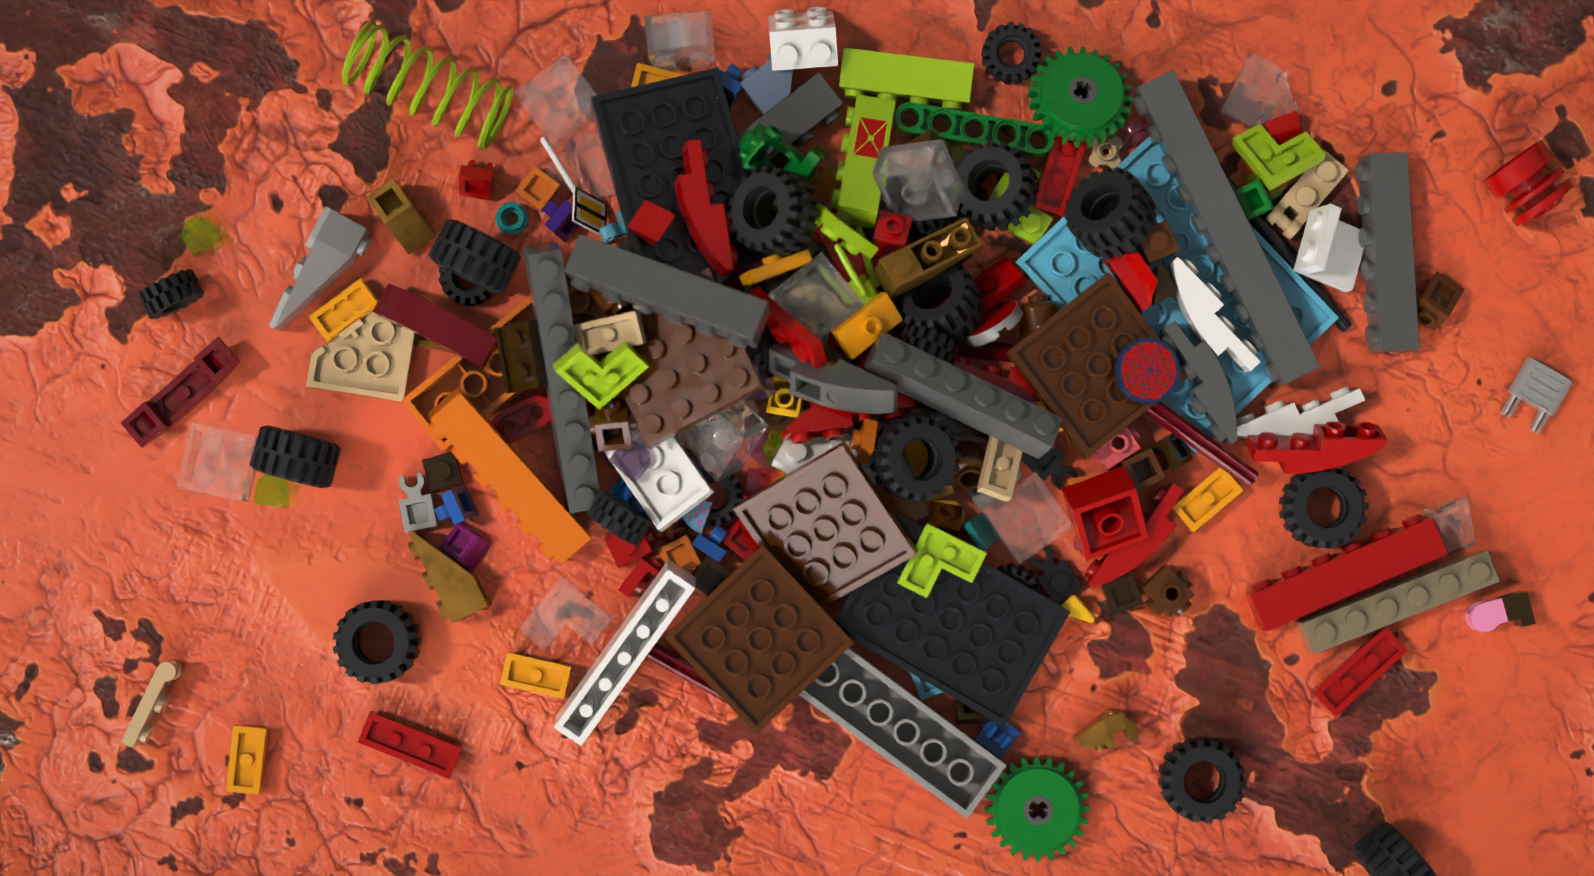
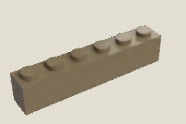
[1295,550,1500,654]

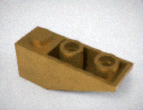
[874,217,983,299]
[408,532,491,623]

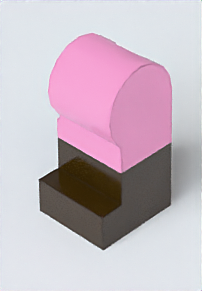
[1465,591,1536,632]

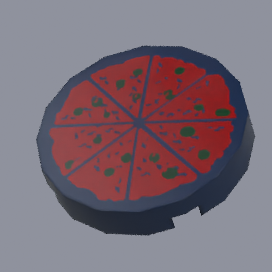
[1114,338,1180,404]

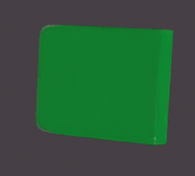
[1234,179,1274,221]

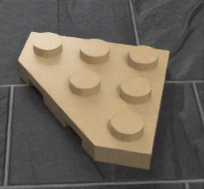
[306,312,416,402]

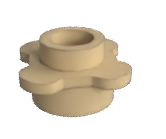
[1089,136,1123,169]

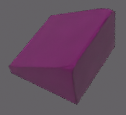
[440,522,491,570]

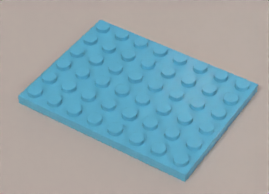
[1015,137,1339,453]

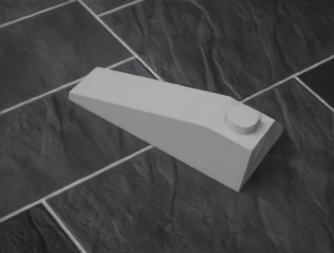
[269,206,372,331]

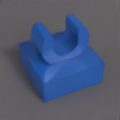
[715,63,743,108]
[434,485,479,525]
[692,525,728,563]
[974,719,1021,759]

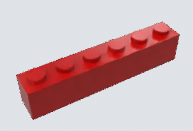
[1245,514,1448,632]

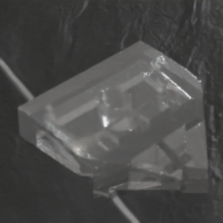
[1221,53,1299,127]
[545,131,616,199]

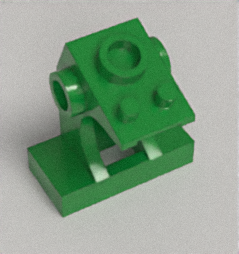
[739,123,828,207]

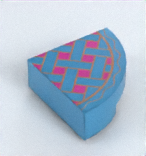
[683,500,713,534]

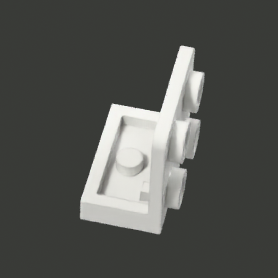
[768,7,838,71]
[1293,203,1364,292]

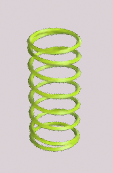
[342,20,514,150]

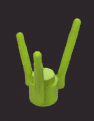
[819,226,881,308]

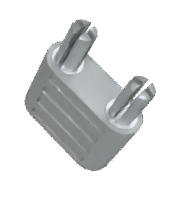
[1501,357,1573,434]

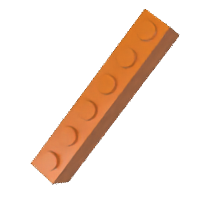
[428,387,592,564]

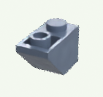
[740,53,794,116]

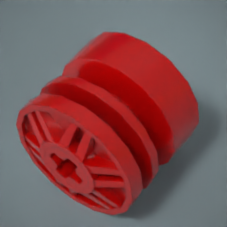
[1483,140,1574,227]

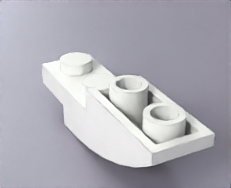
[1169,257,1261,373]
[1237,386,1365,439]

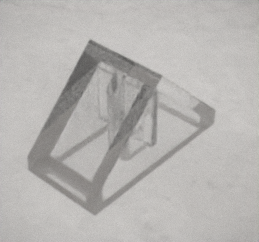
[1424,497,1475,557]

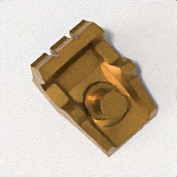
[1072,709,1139,751]

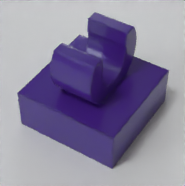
[542,200,579,242]

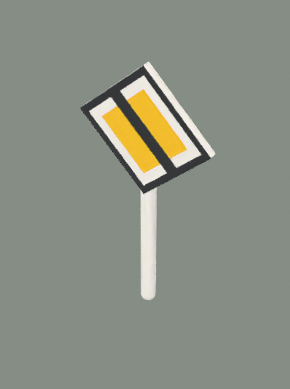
[540,137,607,236]

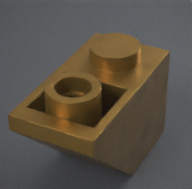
[366,178,436,255]

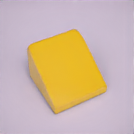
[1059,594,1095,623]

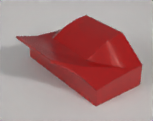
[1102,253,1158,313]

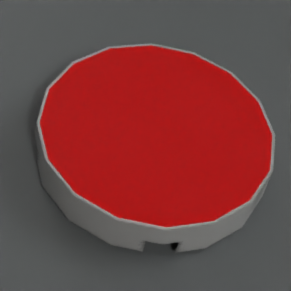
[965,300,1023,347]

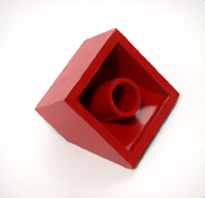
[1061,466,1149,561]

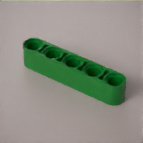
[894,102,1054,158]

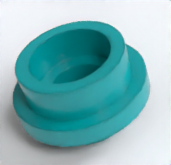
[496,202,529,235]

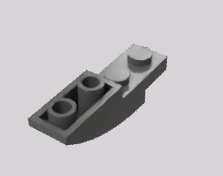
[1160,321,1237,445]
[769,341,898,414]

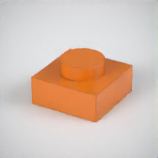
[515,165,562,212]
[850,418,878,465]
[657,534,701,571]

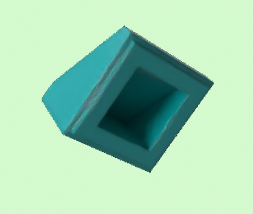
[963,513,1000,551]

